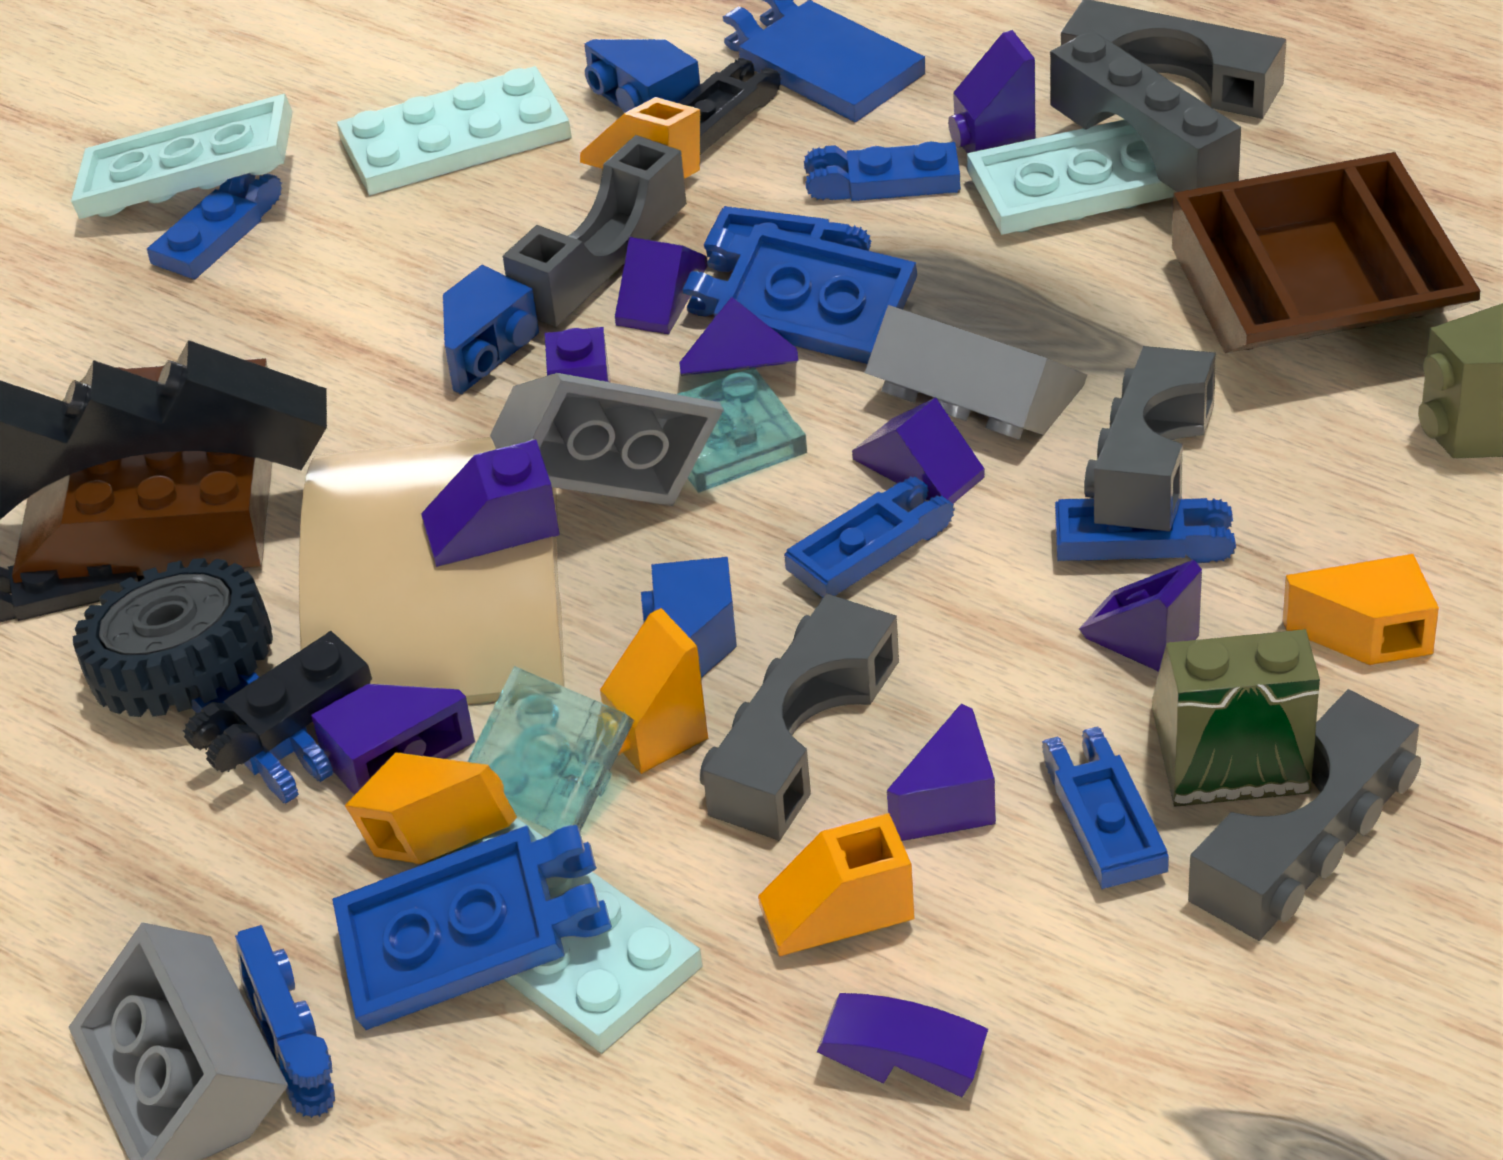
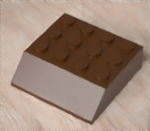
[1172,152,1481,353]
[12,358,272,583]

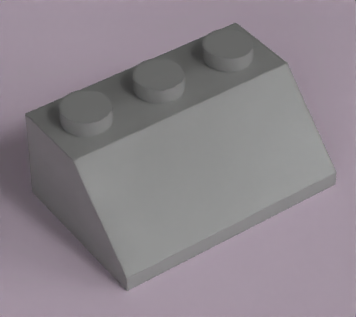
[865,305,1088,440]
[490,373,724,506]
[69,922,288,1160]

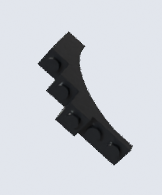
[0,340,327,520]

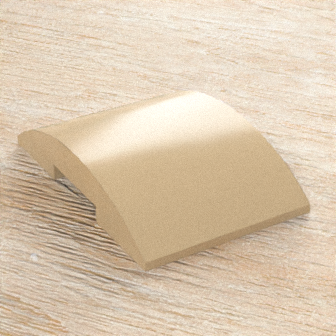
[299,437,565,705]

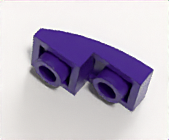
[817,993,988,1098]

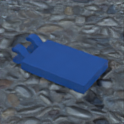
[723,0,925,122]
[682,224,917,364]
[332,825,612,1030]

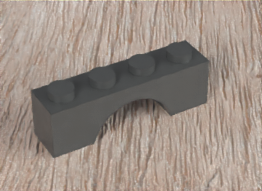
[1061,0,1286,119]
[1050,30,1241,192]
[502,135,687,327]
[1084,346,1216,531]
[700,593,899,841]
[1188,689,1421,941]

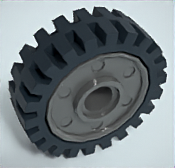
[73,558,273,717]

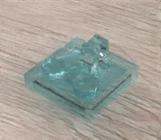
[677,367,807,493]
[467,666,634,832]

